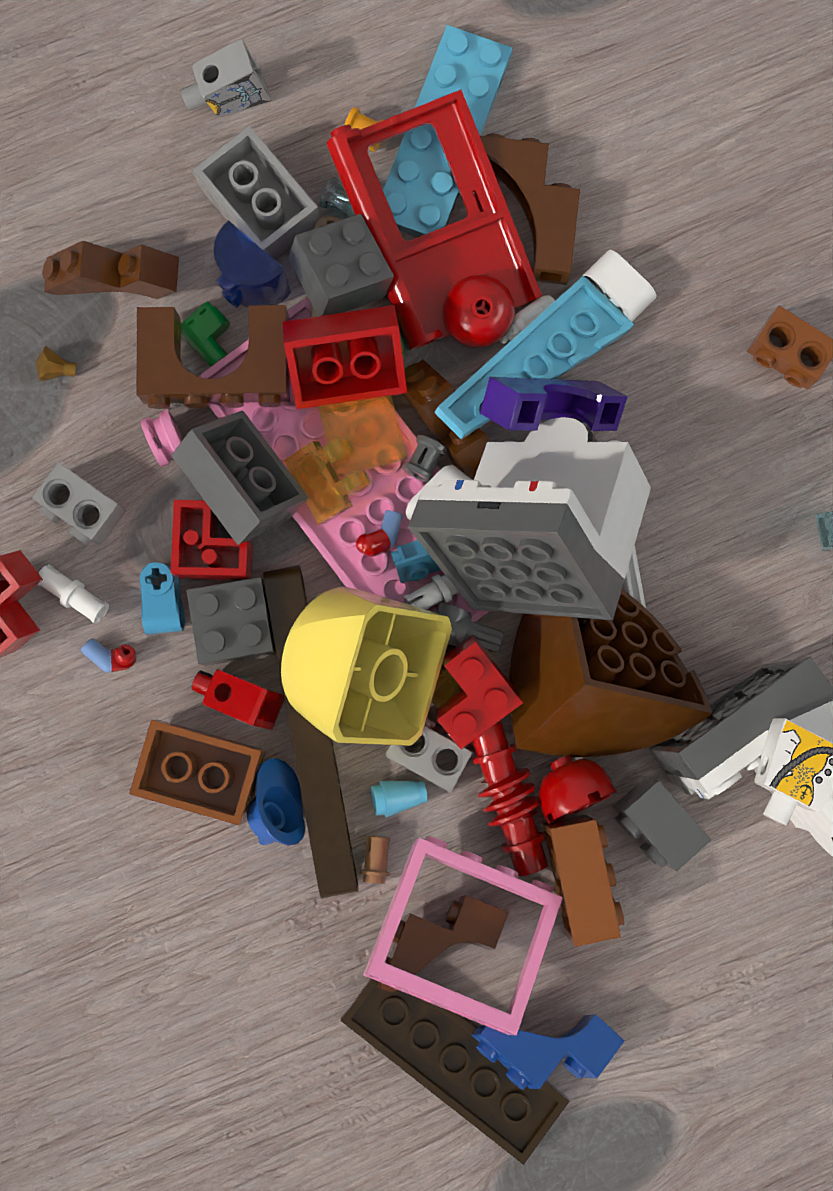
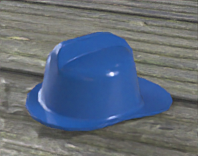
[247,758,305,846]

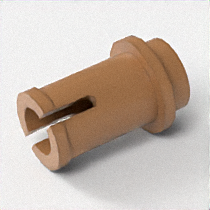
[360,836,390,884]

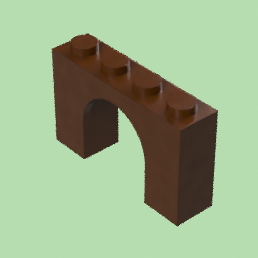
[136,305,290,409]

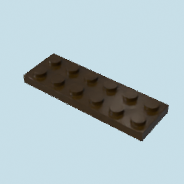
[341,956,570,1165]

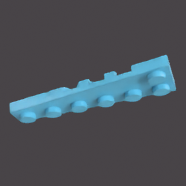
[435,275,634,439]

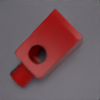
[192,669,285,730]

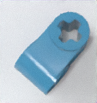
[139,562,185,635]

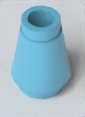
[371,780,427,818]

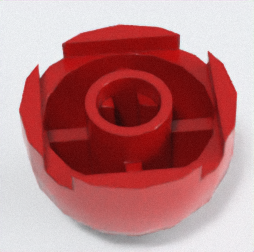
[442,275,515,349]
[538,755,617,824]

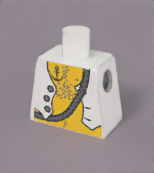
[755,718,833,826]

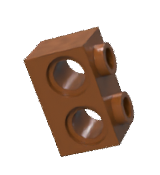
[747,305,833,389]

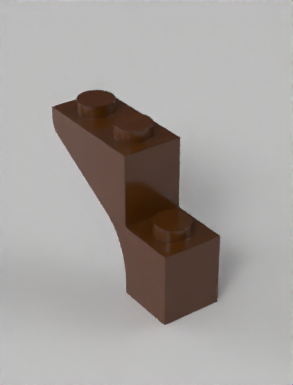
[42,241,179,299]
[403,359,490,480]
[377,895,508,992]

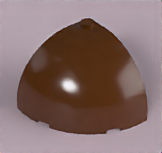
[509,589,712,757]

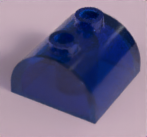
[214,220,291,308]

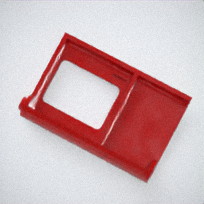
[326,89,542,350]

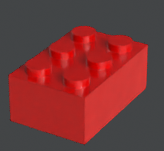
[282,305,407,409]

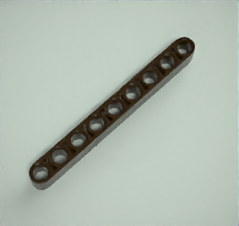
[263,565,359,899]

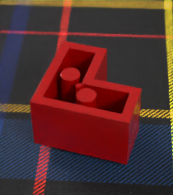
[171,500,253,581]
[0,550,43,658]
[436,635,523,749]

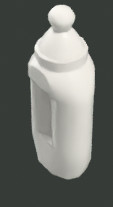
[500,295,555,344]

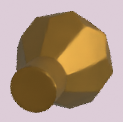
[35,346,77,381]

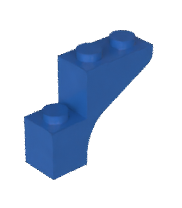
[472,1014,625,1090]

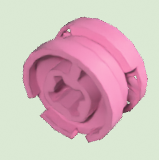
[140,409,183,467]

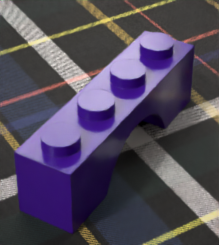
[480,377,628,431]

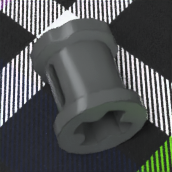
[402,435,448,483]

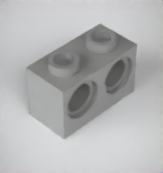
[32,462,126,545]
[385,718,473,792]

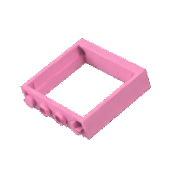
[363,836,563,1035]

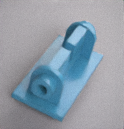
[391,540,441,583]

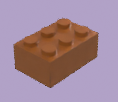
[129,720,266,826]
[542,814,625,947]

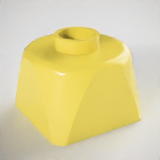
[281,587,452,746]

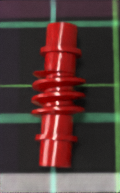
[472,721,549,876]

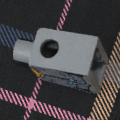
[181,39,272,118]

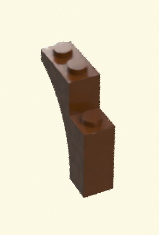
[480,133,580,285]

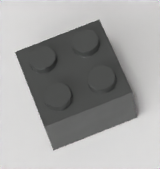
[288,214,394,316]
[187,577,277,666]
[612,777,711,871]

